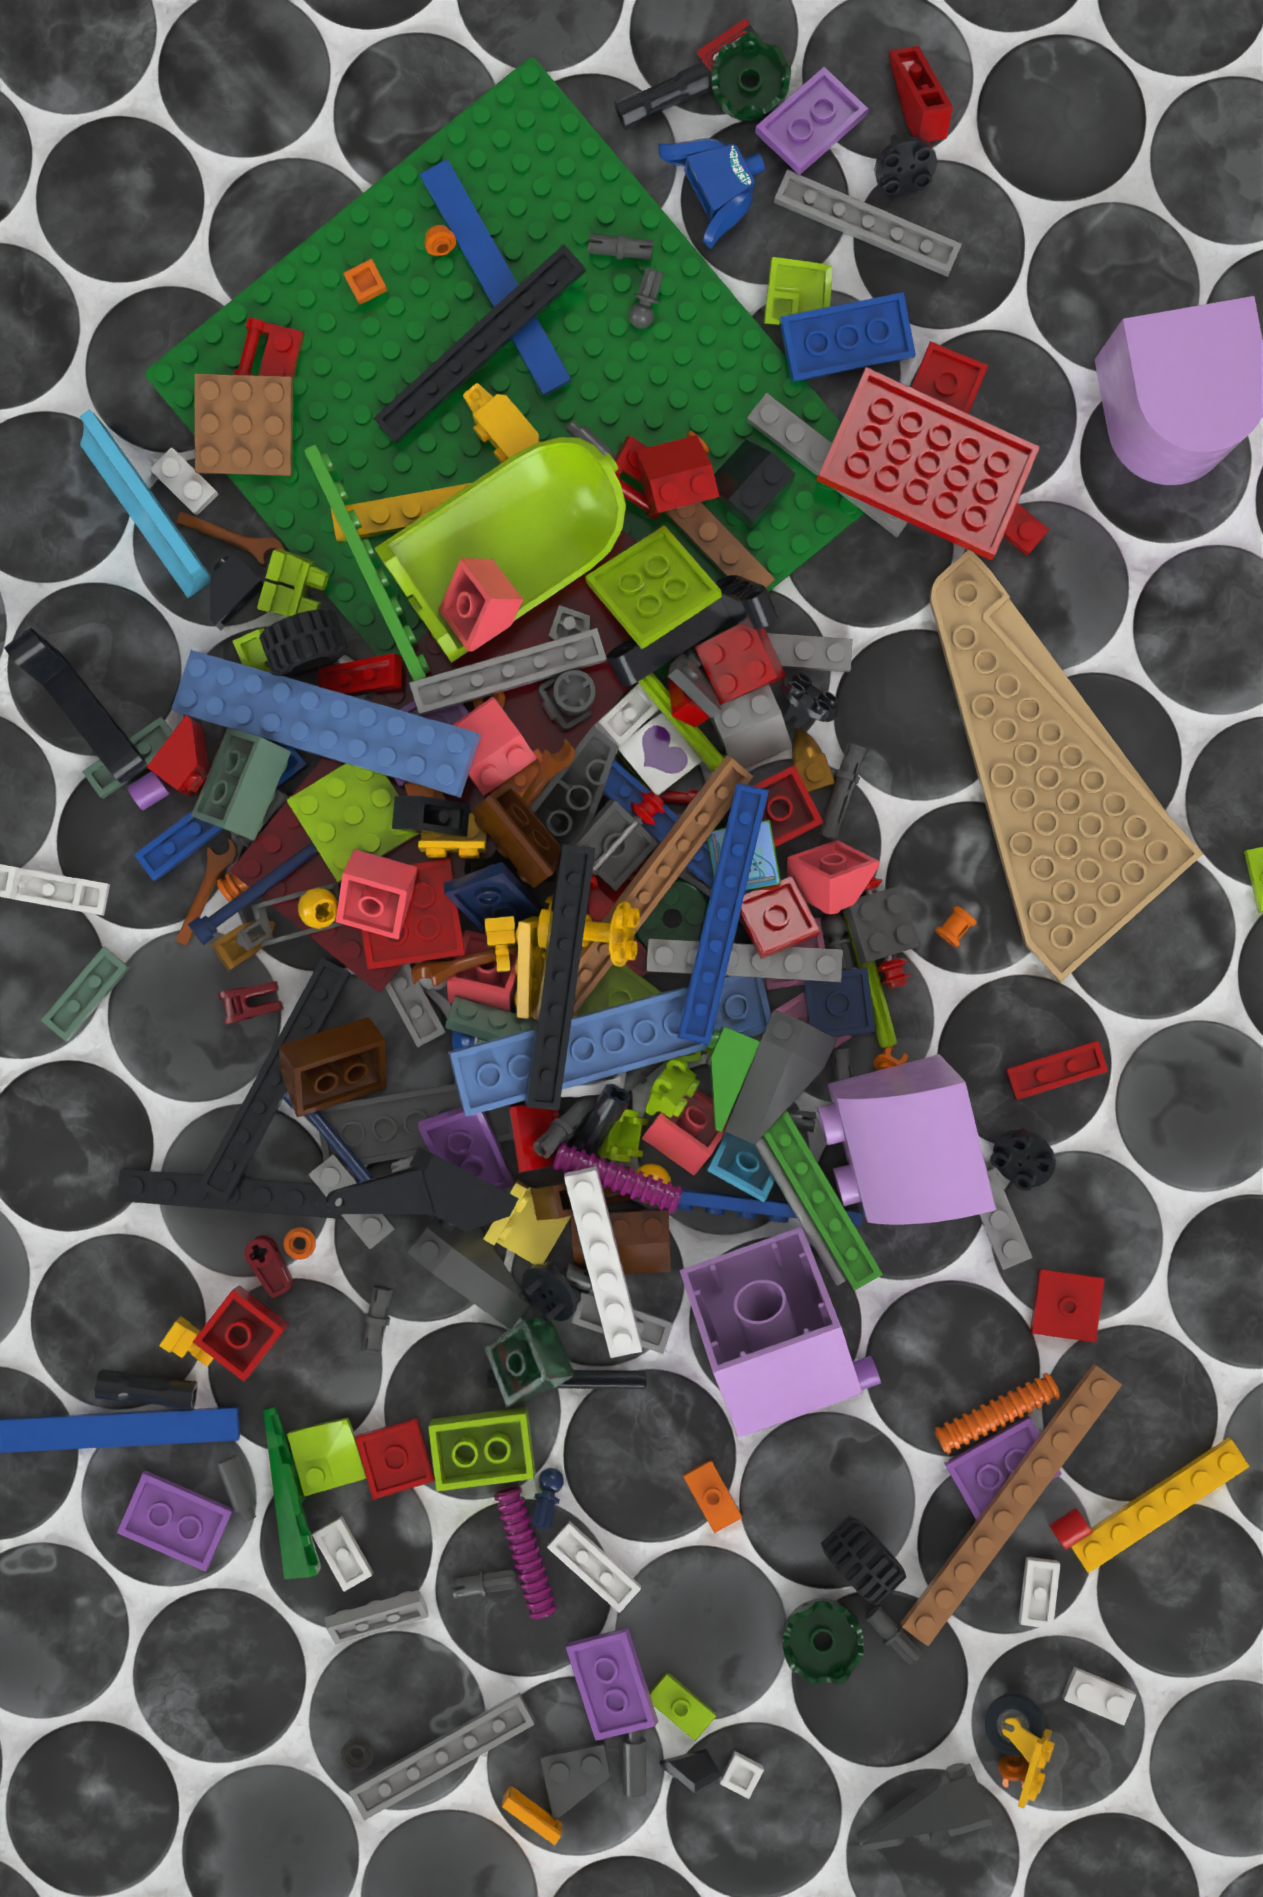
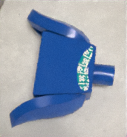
[658,138,765,249]

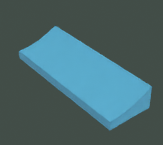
[79,409,211,598]

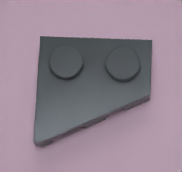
[668,649,721,719]
[540,1740,611,1820]

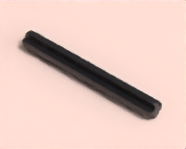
[487,1369,647,1389]

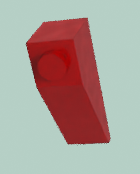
[889,46,953,142]

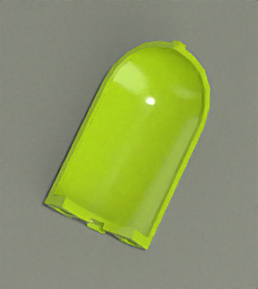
[374,437,626,663]

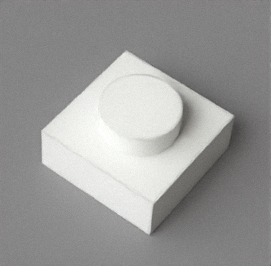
[720,1751,764,1799]

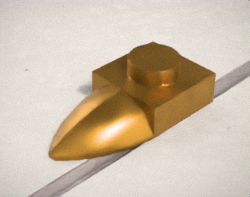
[792,729,835,793]
[210,921,275,971]

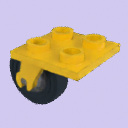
[985,1693,1055,1809]

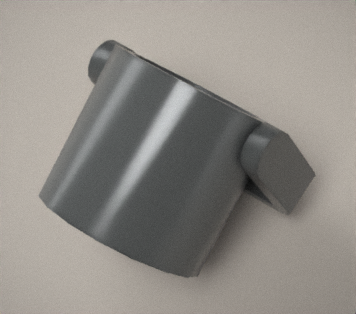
[537,670,595,731]

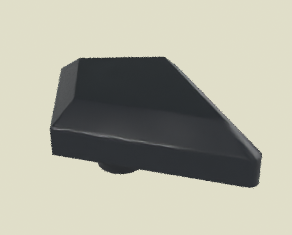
[660,1749,723,1796]

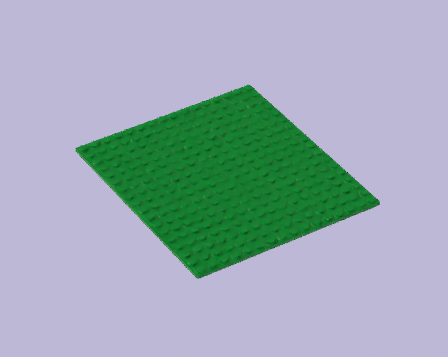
[145,58,864,697]

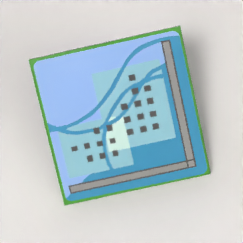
[707,820,781,890]

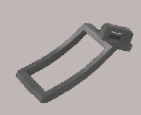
[236,883,345,950]

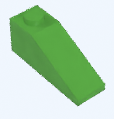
[707,1025,760,1132]

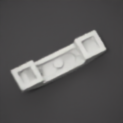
[0,864,110,916]

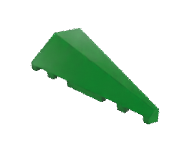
[263,1406,321,1579]

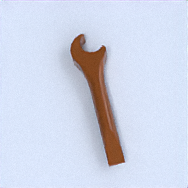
[176,511,286,566]
[522,739,575,808]
[175,839,238,946]
[411,943,518,987]

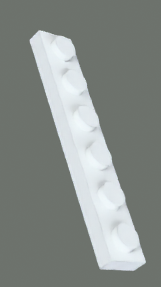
[564,1166,643,1358]

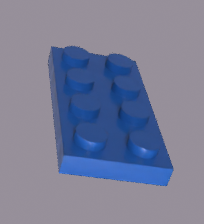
[779,292,916,383]

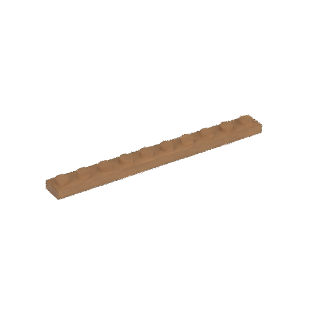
[530,755,754,1020]
[900,1363,1122,1646]

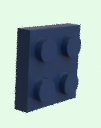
[803,968,875,1037]

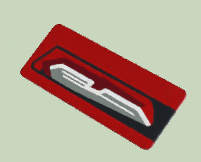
[697,19,756,71]

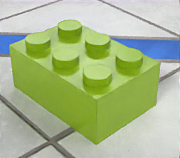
[428,1407,536,1492]

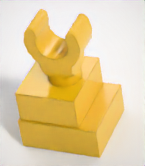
[485,916,515,972]
[159,1316,214,1367]

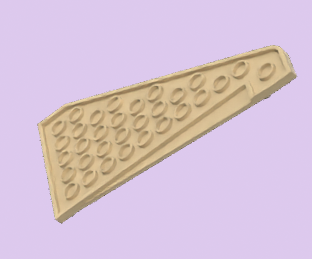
[930,550,1203,982]

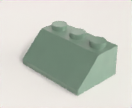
[191,728,291,841]

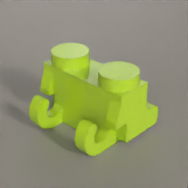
[645,1057,701,1118]
[598,1108,649,1162]

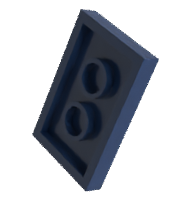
[444,862,545,934]

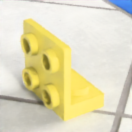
[483,1180,571,1265]

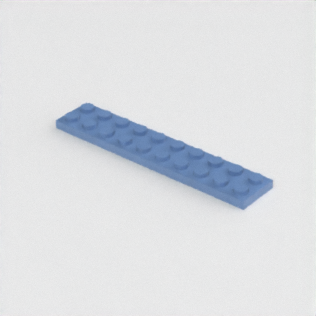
[171,650,481,798]
[448,976,772,1117]

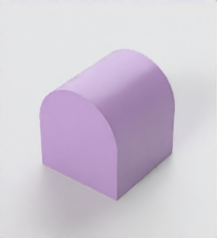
[1094,296,1263,485]

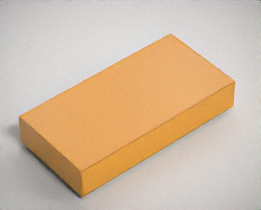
[502,1786,562,1846]

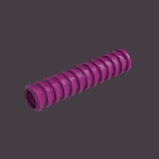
[553,1142,683,1214]
[494,1486,557,1619]

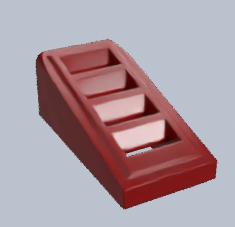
[668,665,709,728]

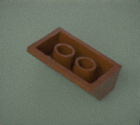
[471,782,560,888]
[279,1017,387,1117]
[571,1207,671,1274]

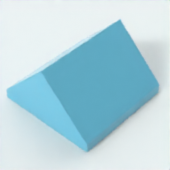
[705,1132,775,1202]

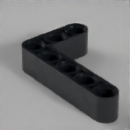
[606,575,779,687]
[4,627,147,784]

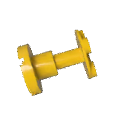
[538,895,640,967]

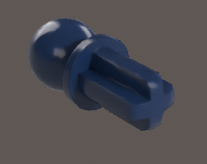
[532,1468,564,1529]

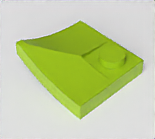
[763,257,832,325]
[287,1417,367,1496]

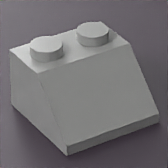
[709,684,792,769]

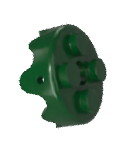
[711,32,791,122]
[635,879,709,950]
[782,1598,864,1685]

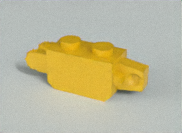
[463,383,540,463]

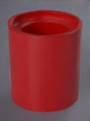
[1049,1508,1093,1551]

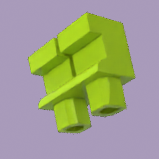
[257,549,330,617]

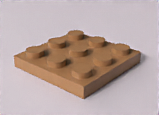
[195,374,293,476]

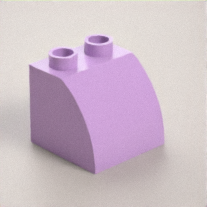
[817,1054,996,1225]
[679,1226,862,1438]

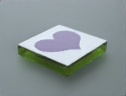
[617,712,703,796]

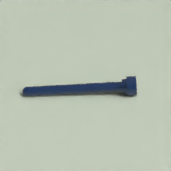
[188,842,319,945]
[283,1093,374,1182]

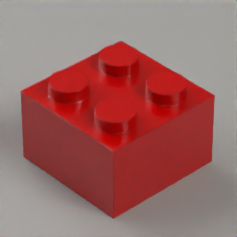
[695,624,786,705]
[753,765,824,849]
[193,1285,290,1381]

